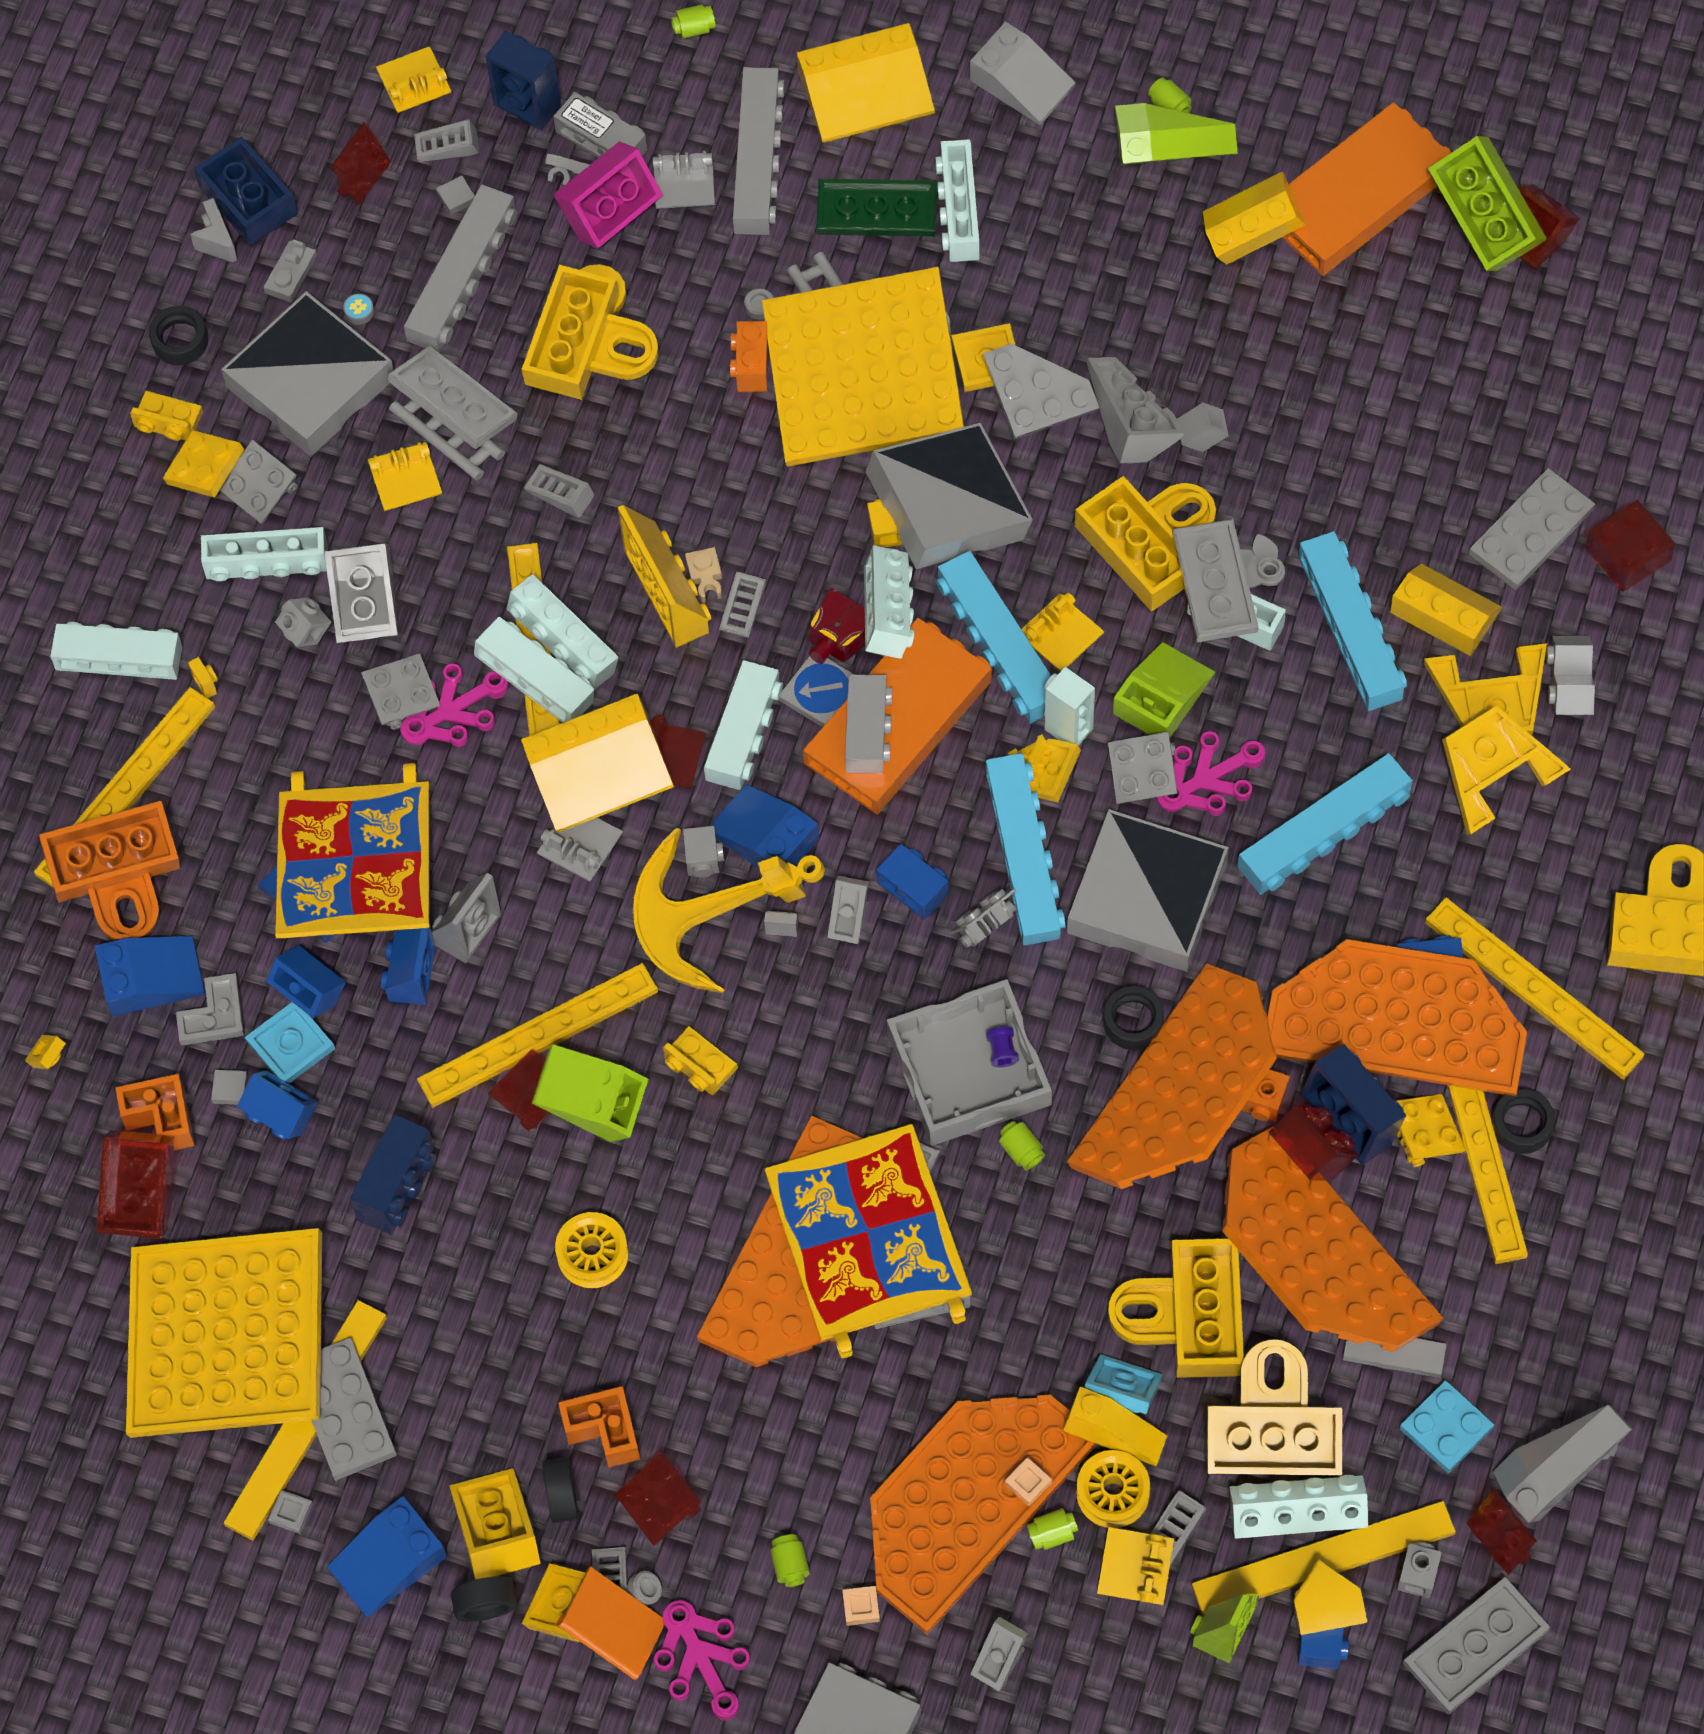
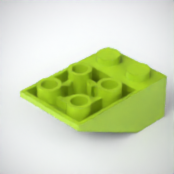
[1113,642,1215,738]
[532,1044,648,1142]

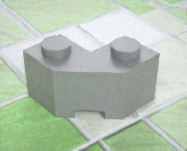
[1546,636,1595,715]

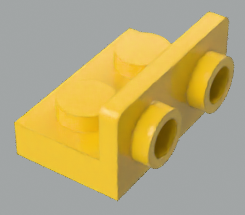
[130,391,203,441]
[663,1026,738,1096]

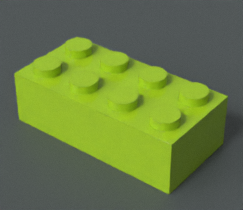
[1428,136,1547,271]

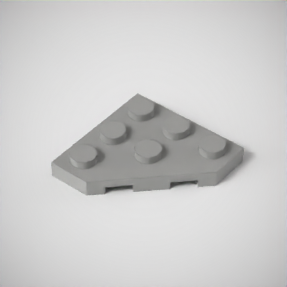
[982,344,1099,440]

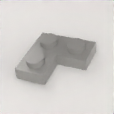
[176,973,244,1046]

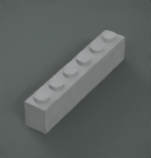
[733,67,785,235]
[404,184,518,353]

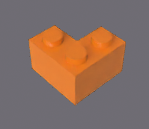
[115,1074,195,1153]
[558,1386,640,1468]

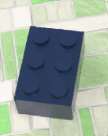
[485,31,561,131]
[194,136,298,246]
[1300,1044,1407,1165]
[350,1115,437,1235]

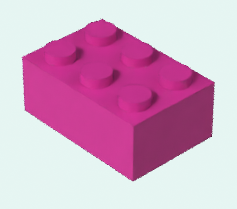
[553,141,663,249]

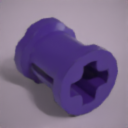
[986,1026,1019,1068]

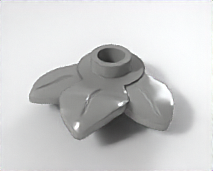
[1240,534,1285,588]

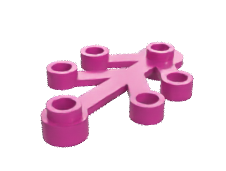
[401,664,509,747]
[1157,731,1265,816]
[654,1600,750,1721]

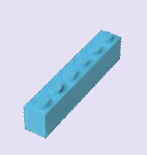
[1298,531,1407,711]
[936,550,1051,724]
[985,753,1065,946]
[1238,753,1412,895]

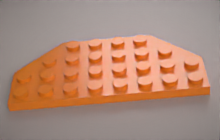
[1267,939,1527,1096]
[1067,963,1277,1189]
[697,1115,864,1367]
[1222,1124,1443,1352]
[870,1395,1097,1635]

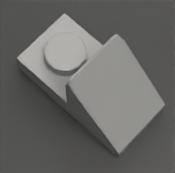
[190,198,237,262]
[827,876,869,944]
[970,1617,1028,1691]

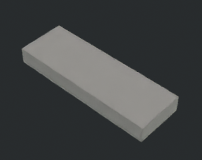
[1343,1338,1446,1378]

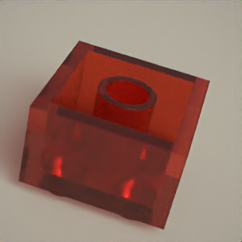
[1585,499,1676,592]
[1269,1106,1359,1181]

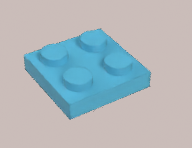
[245,1002,335,1084]
[1085,1354,1163,1414]
[1400,1380,1494,1474]

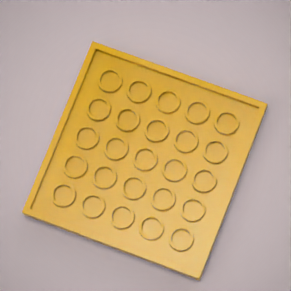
[762,267,964,467]
[126,1228,322,1438]

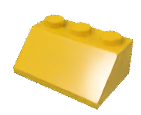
[1203,172,1306,265]
[1390,564,1502,656]

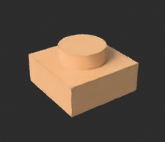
[1005,1457,1052,1506]
[842,1586,880,1626]

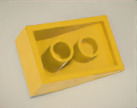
[449,1468,541,1580]

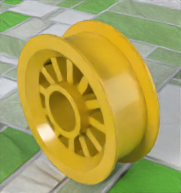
[555,1212,628,1288]
[1077,1450,1150,1528]

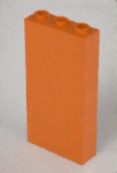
[1281,102,1452,276]
[803,618,992,815]

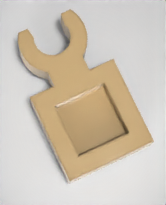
[685,547,722,603]

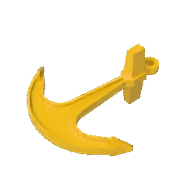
[633,828,825,994]

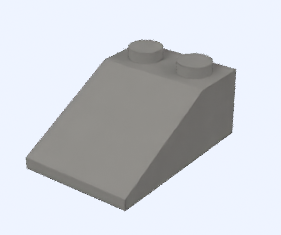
[970,22,1075,125]
[324,543,398,643]
[431,873,501,963]

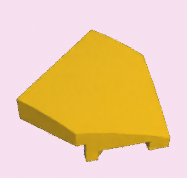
[1008,734,1081,803]
[1293,1559,1367,1635]

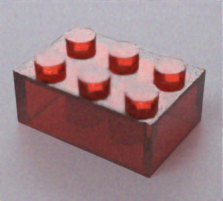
[96,1130,175,1239]

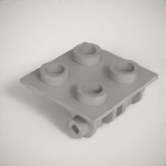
[653,151,715,209]
[220,440,298,524]
[361,653,440,730]
[1108,732,1178,804]
[537,818,623,882]
[951,888,1016,948]

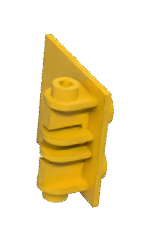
[376,46,452,113]
[368,442,442,511]
[1021,593,1104,672]
[1397,1094,1465,1167]
[1097,1527,1174,1605]

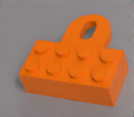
[39,801,180,941]

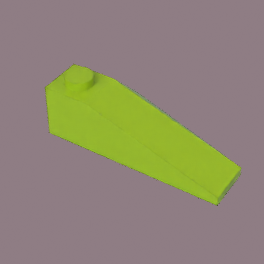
[1115,103,1238,165]
[1190,1593,1259,1664]

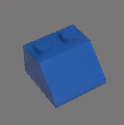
[381,924,435,1005]

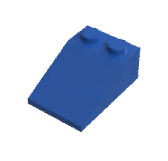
[710,784,819,870]
[95,936,205,1017]
[327,1496,447,1618]

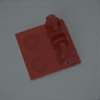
[331,122,391,205]
[650,715,706,789]
[488,1049,551,1131]
[615,1451,702,1546]
[1466,1489,1537,1575]

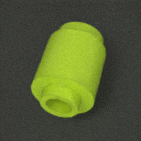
[671,4,716,39]
[1148,78,1192,113]
[999,1121,1045,1170]
[1027,1508,1078,1550]
[770,1534,810,1587]

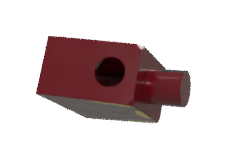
[809,588,865,664]

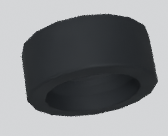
[149,306,208,365]
[1103,986,1164,1050]
[1492,1089,1555,1154]
[542,1457,578,1523]
[450,1576,518,1622]

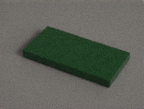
[816,179,937,237]

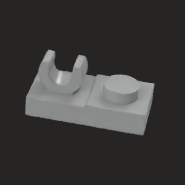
[545,153,590,185]
[264,239,317,303]

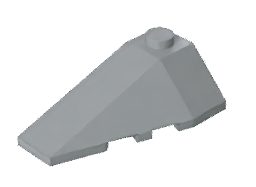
[1087,357,1184,464]
[1493,1405,1633,1523]

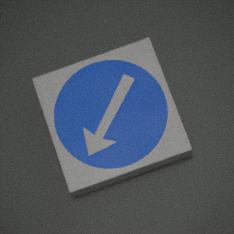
[779,656,853,727]

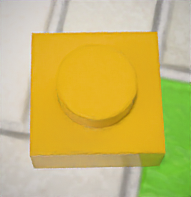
[188,657,218,699]
[25,1035,66,1069]

